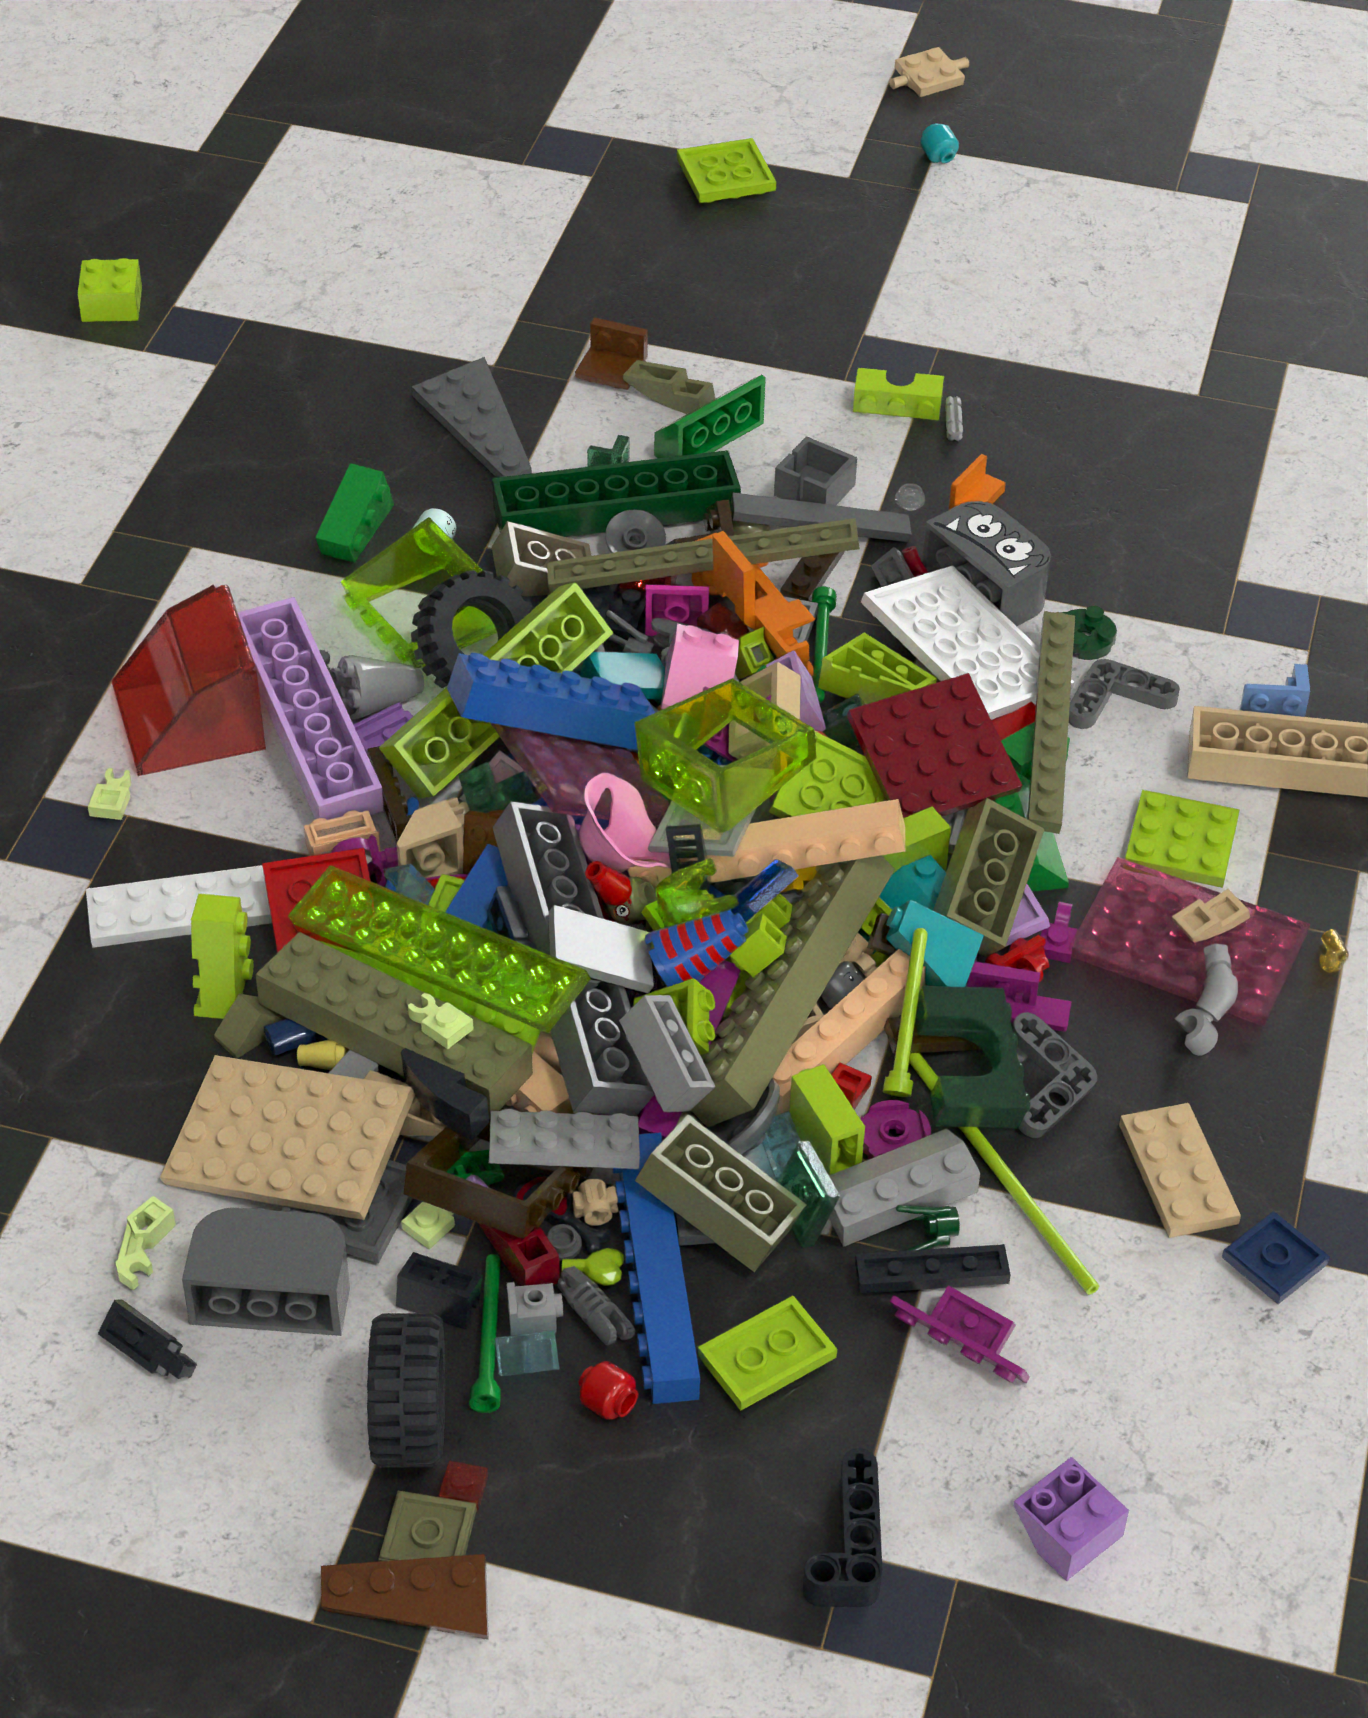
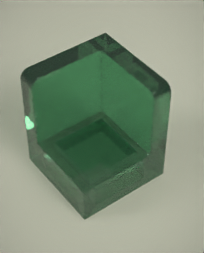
[587,435,630,467]

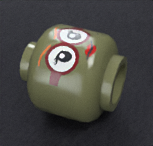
[603,877,657,926]

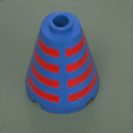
[645,910,749,987]

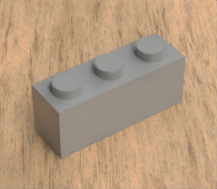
[619,995,716,1112]

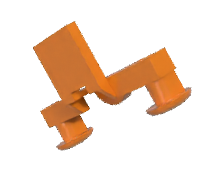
[691,531,815,677]

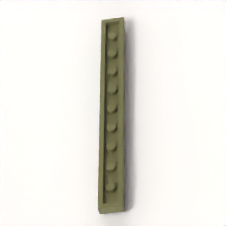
[547,518,860,593]
[1027,611,1075,834]

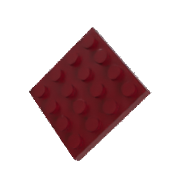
[847,673,1022,818]

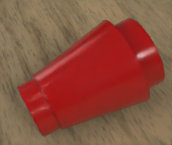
[585,861,632,906]

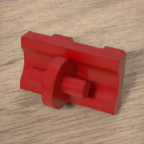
[985,935,1050,982]

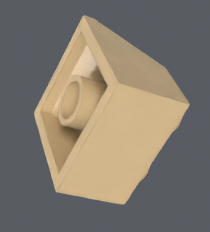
[397,800,464,886]

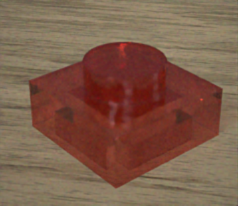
[439,1461,488,1510]

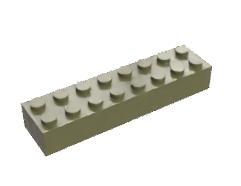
[255,932,533,1120]

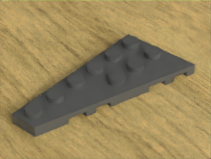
[412,357,532,478]

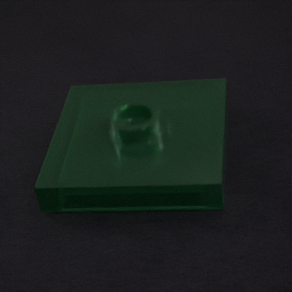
[778,1141,840,1248]

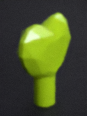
[562,1248,624,1286]

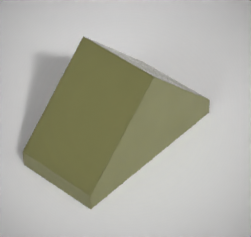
[214,994,286,1059]

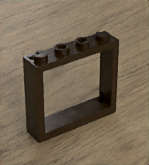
[403,1108,594,1239]

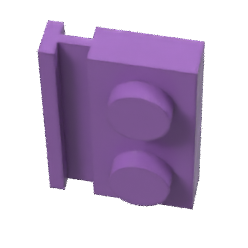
[354,702,413,758]

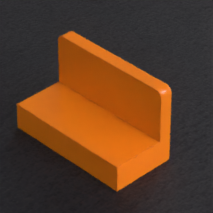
[949,454,1006,510]

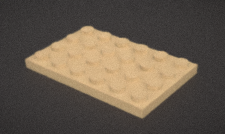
[160,1055,415,1220]

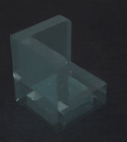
[384,864,435,921]
[495,1330,559,1376]

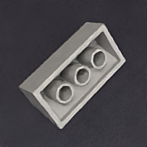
[813,1129,980,1247]

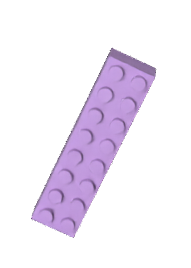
[233,597,383,820]

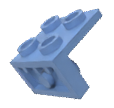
[1240,664,1310,717]

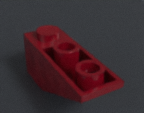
[478,1222,560,1286]

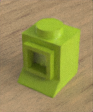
[735,627,774,680]

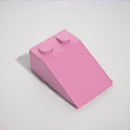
[661,623,739,717]

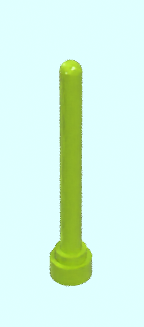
[883,928,928,1097]

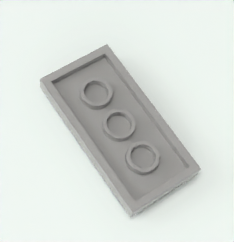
[489,1109,640,1169]

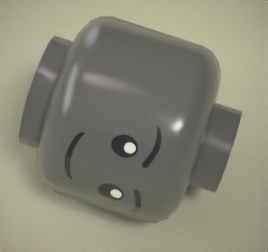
[821,961,864,1010]

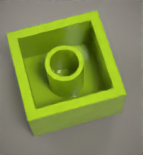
[78,258,142,322]

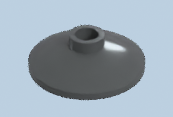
[605,510,666,553]

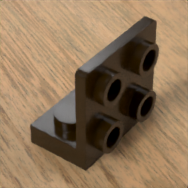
[665,500,735,545]

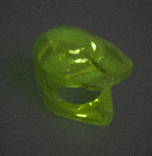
[655,858,739,928]

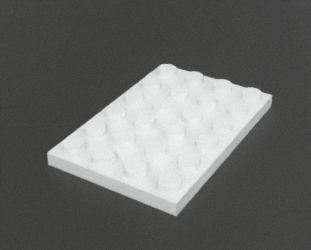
[861,566,1075,720]

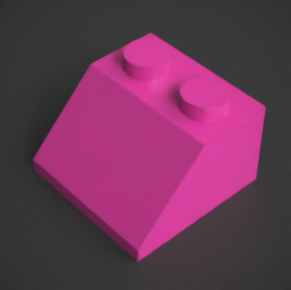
[645,585,709,636]

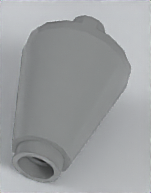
[330,655,424,719]

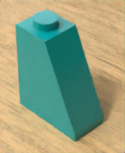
[886,900,984,1004]

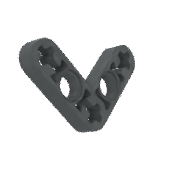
[1069,659,1180,729]
[1009,1012,1097,1138]

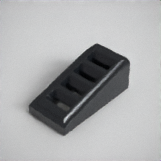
[666,824,711,892]

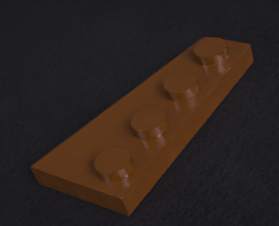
[321,1554,489,1640]

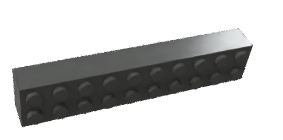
[492,802,655,1116]

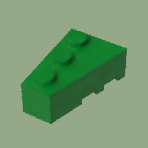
[315,463,394,563]

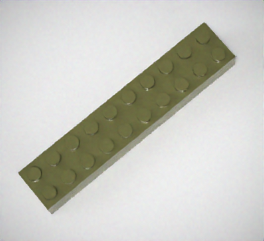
[691,855,895,1127]

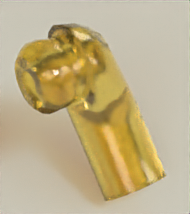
[1319,930,1349,973]

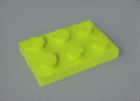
[698,1296,837,1410]

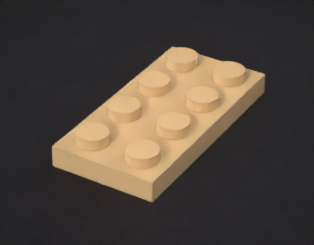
[1119,1103,1241,1238]

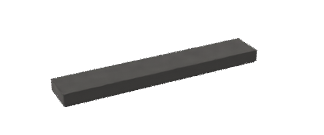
[731,492,911,542]

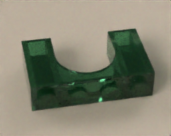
[915,986,1031,1128]

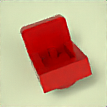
[832,1062,872,1110]

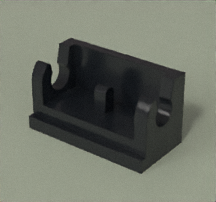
[396,1252,483,1329]

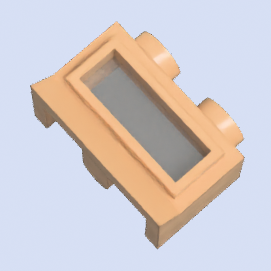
[304,810,380,856]

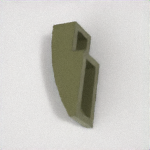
[623,360,715,414]

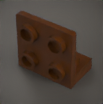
[575,317,648,390]

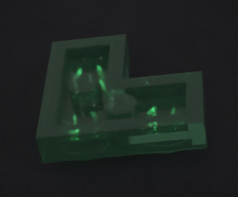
[458,762,538,813]

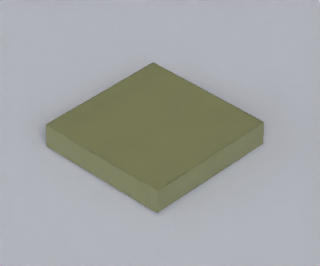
[378,1490,477,1561]

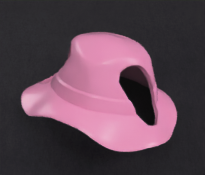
[579,773,671,872]

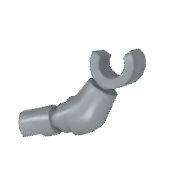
[1175,944,1238,1056]

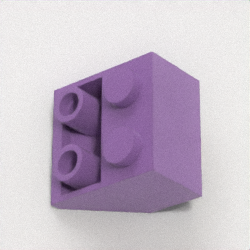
[1013,1457,1129,1581]

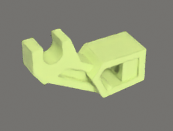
[115,1196,176,1290]

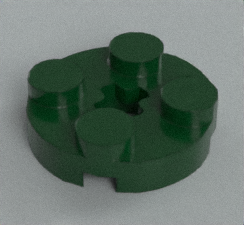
[1062,606,1117,660]

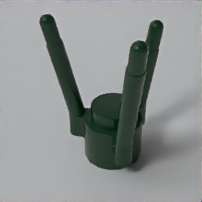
[896,1205,960,1251]

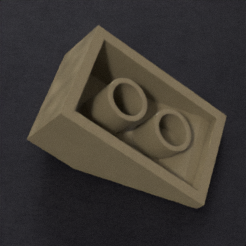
[492,521,591,597]

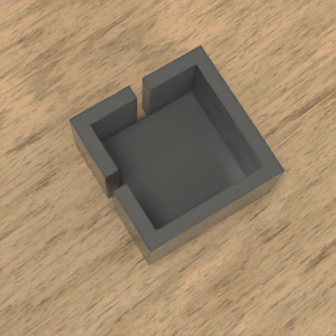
[774,436,857,505]

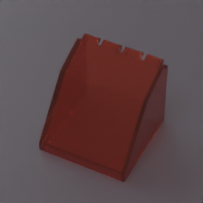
[111,585,266,776]

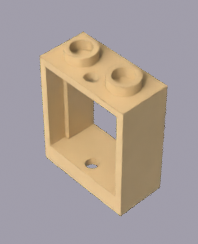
[729,662,801,766]

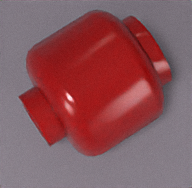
[579,1361,638,1420]

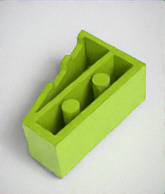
[818,632,937,704]
[191,893,254,1019]

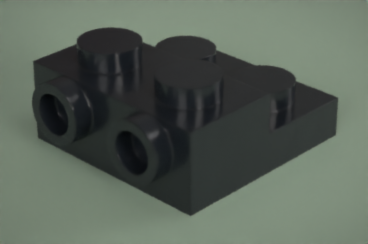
[581,583,646,641]

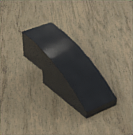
[400,1048,489,1141]

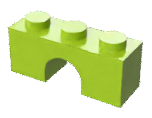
[853,368,944,420]
[730,883,793,977]

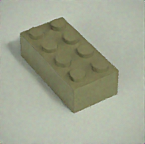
[933,798,1044,957]
[635,1115,807,1272]

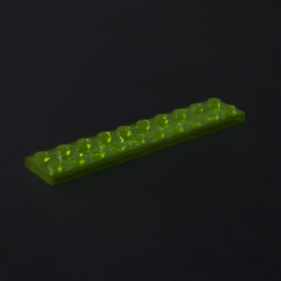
[288,865,591,1033]

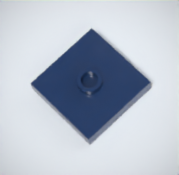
[1222,1211,1330,1304]

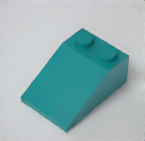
[858,855,946,954]

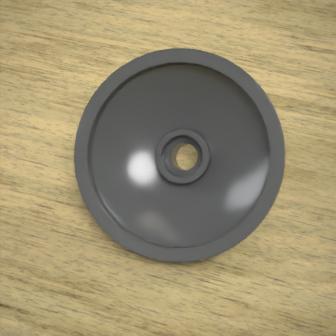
[703,1078,780,1154]

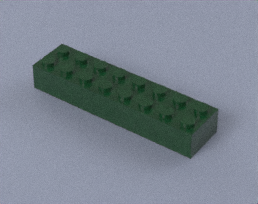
[492,450,741,537]

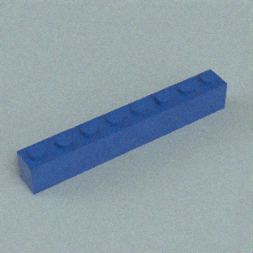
[612,1132,700,1404]

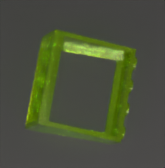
[340,517,497,668]
[634,678,817,834]

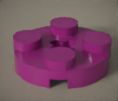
[860,1100,931,1160]

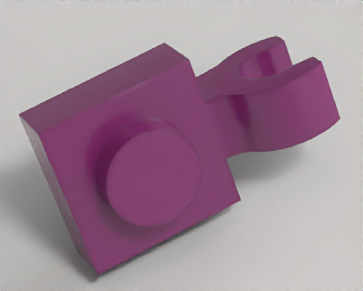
[1041,902,1078,963]

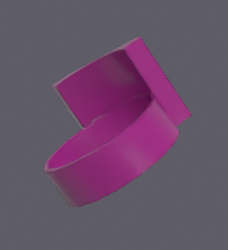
[331,834,398,888]

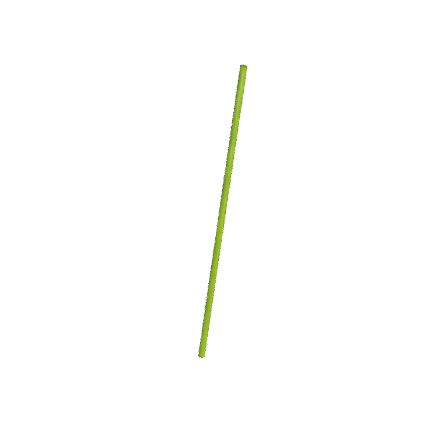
[884,1030,1100,1295]

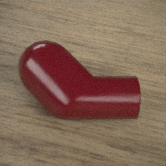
[902,546,928,577]

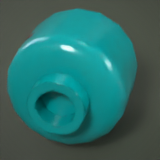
[920,123,959,163]

